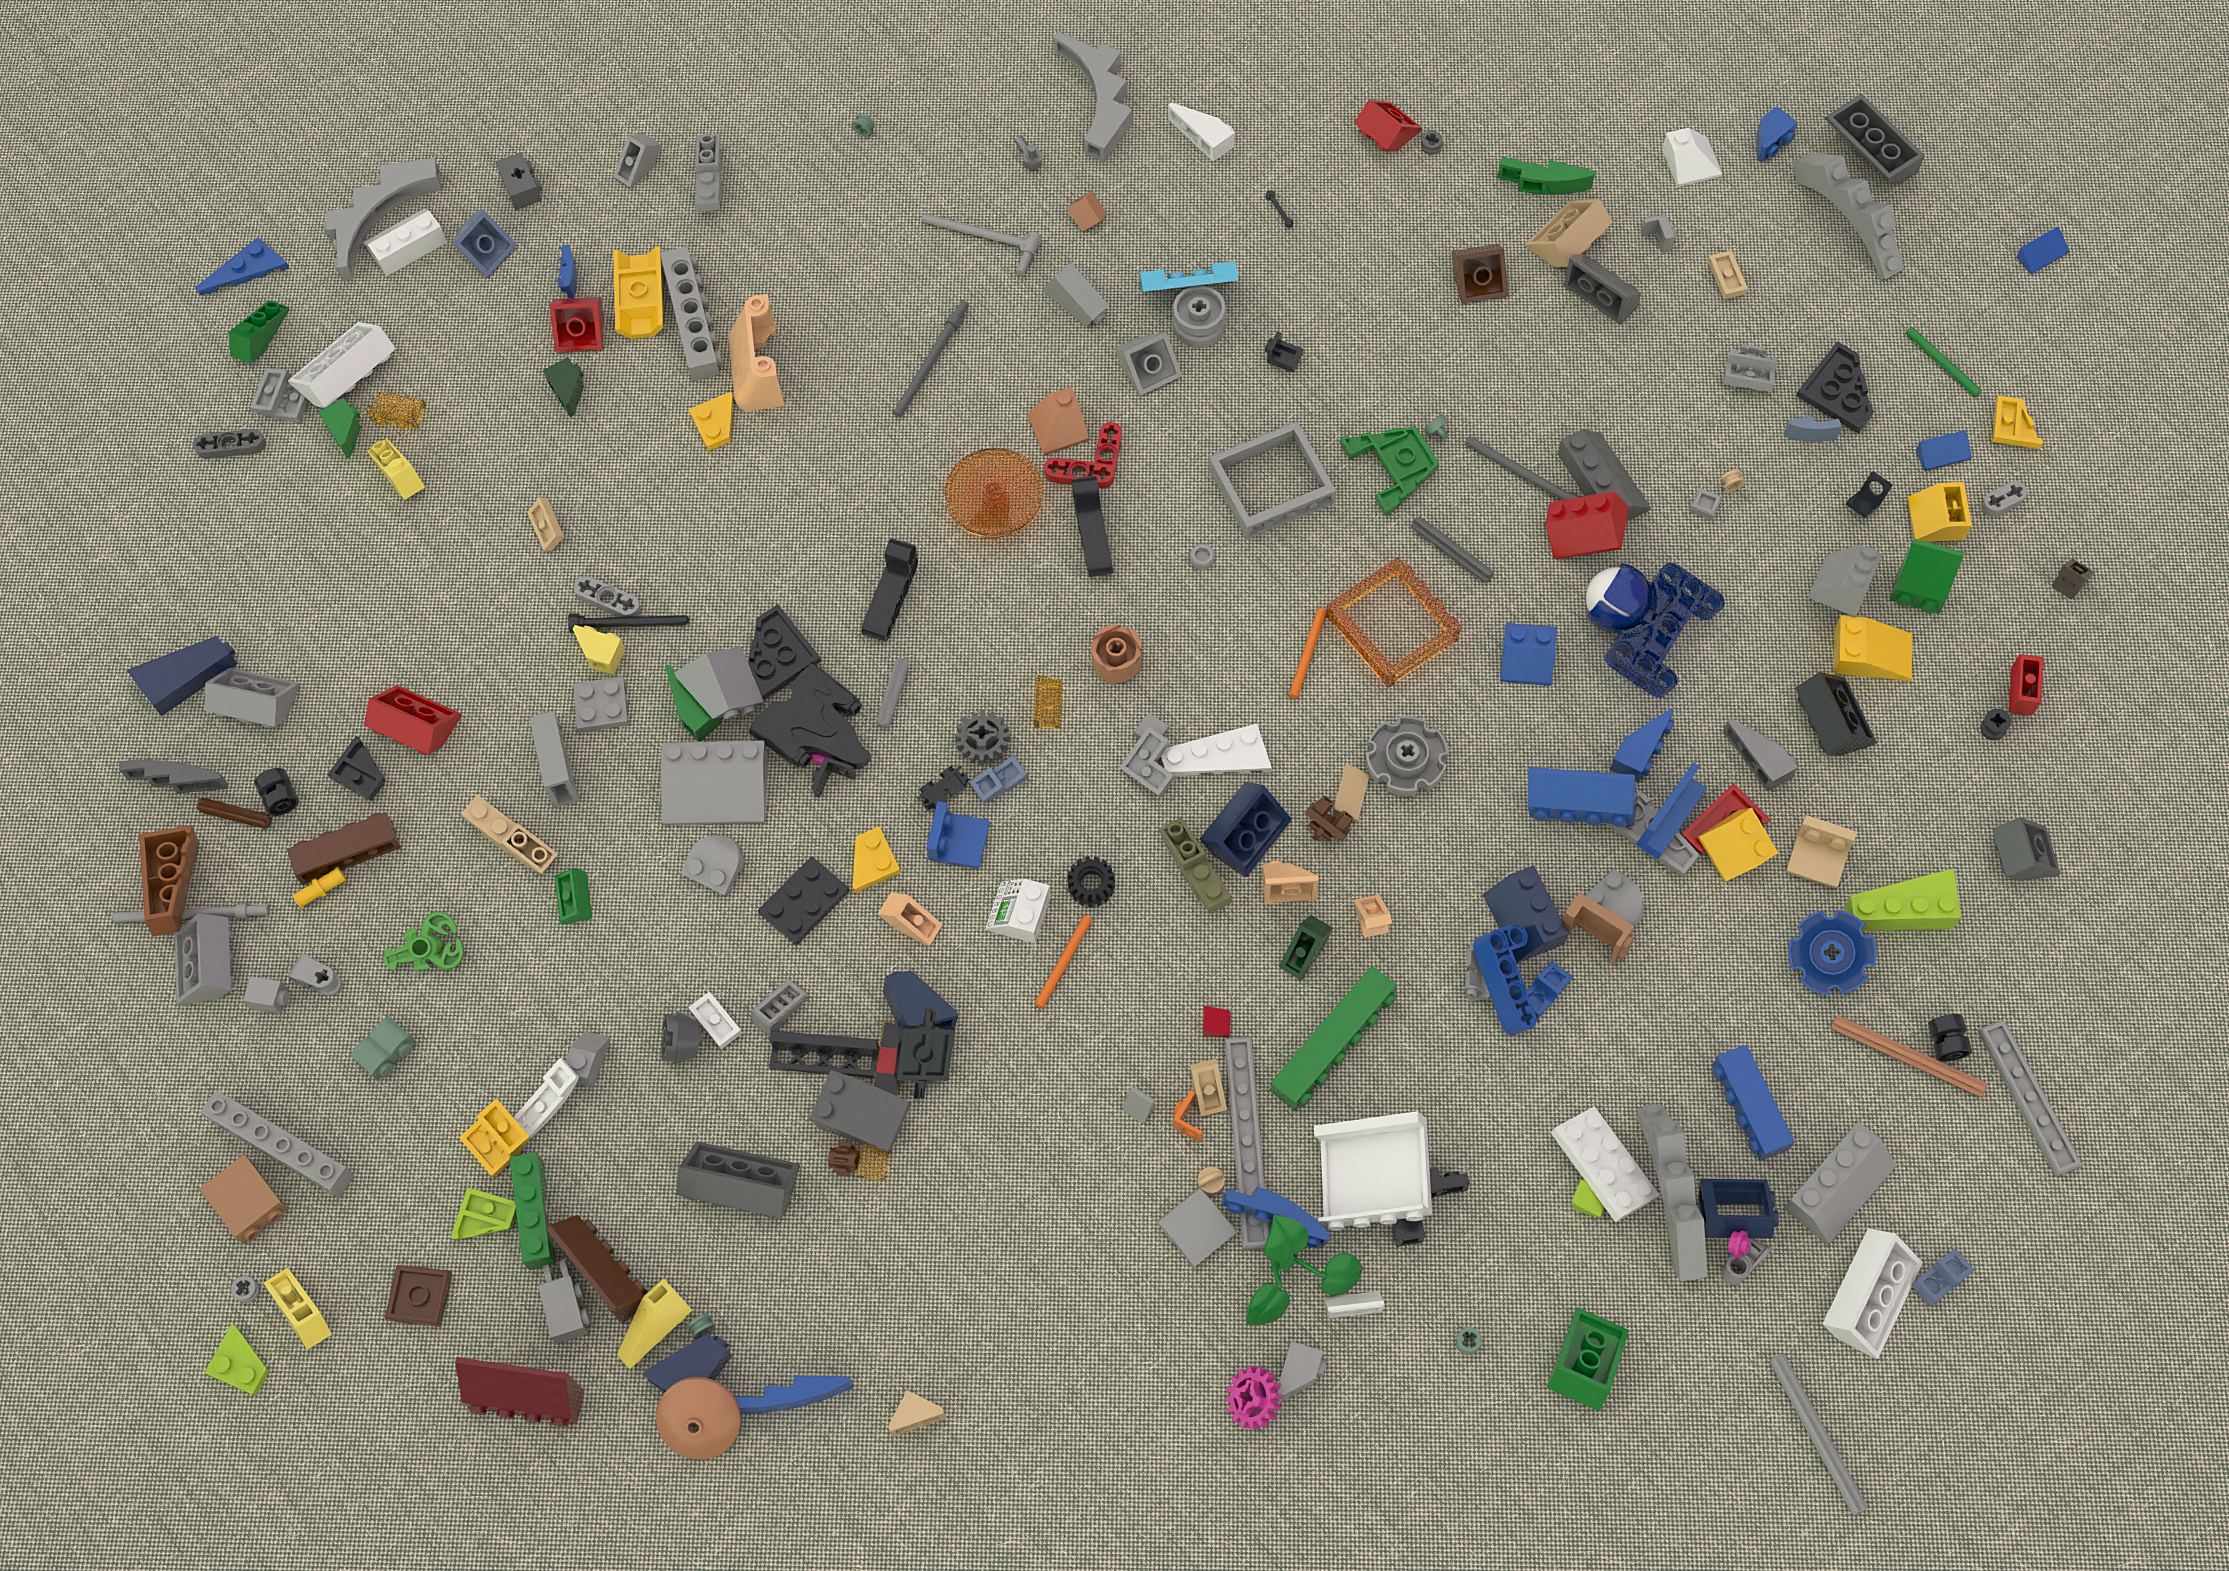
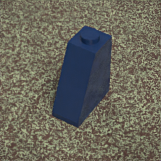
[883,970,958,1029]
[643,1334,732,1392]

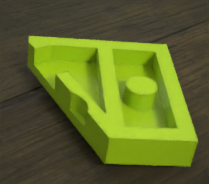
[450,1187,517,1240]
[205,1324,269,1396]

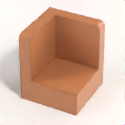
[1067,190,1106,231]

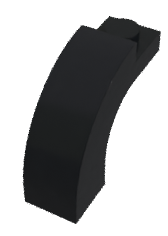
[1393,1167,1470,1247]

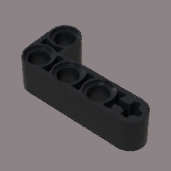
[1072,475,1113,577]
[861,538,918,642]

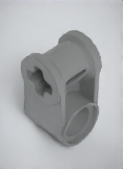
[287,953,342,996]
[1721,1238,1772,1285]

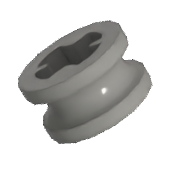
[231,1276,260,1303]

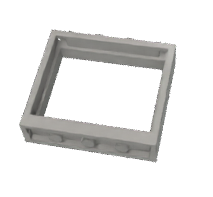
[1209,421,1336,540]

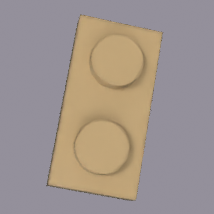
[1708,250,1748,299]
[527,497,564,552]

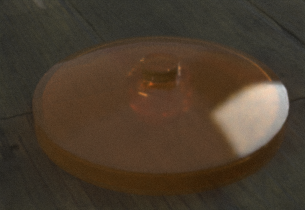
[945,448,1043,538]

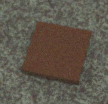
[385,1265,452,1327]

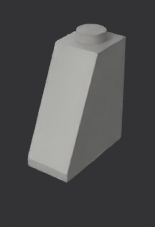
[1043,262,1109,327]

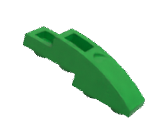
[1497,157,1595,195]

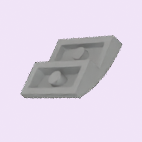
[250,368,309,423]
[1157,1188,1237,1267]

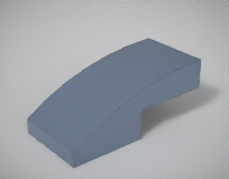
[1784,415,1842,442]
[970,755,1029,803]
[1911,1249,1974,1307]

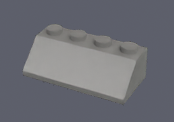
[1784,1121,1897,1245]

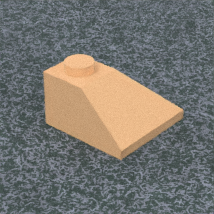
[1262,861,1319,903]

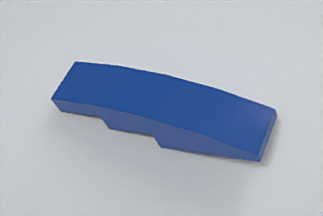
[736,1375,853,1414]

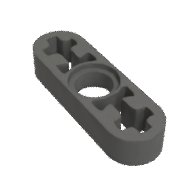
[193,429,266,459]

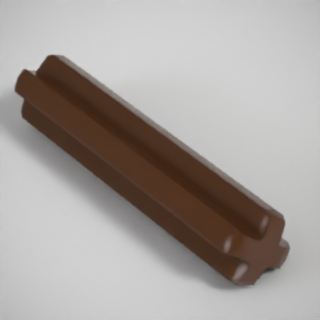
[197,798,271,829]

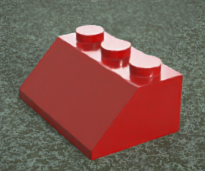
[1545,491,1629,560]
[363,685,461,754]

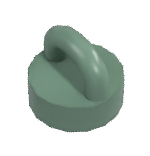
[1424,414,1448,439]

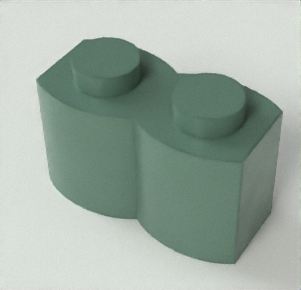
[350,1016,415,1080]

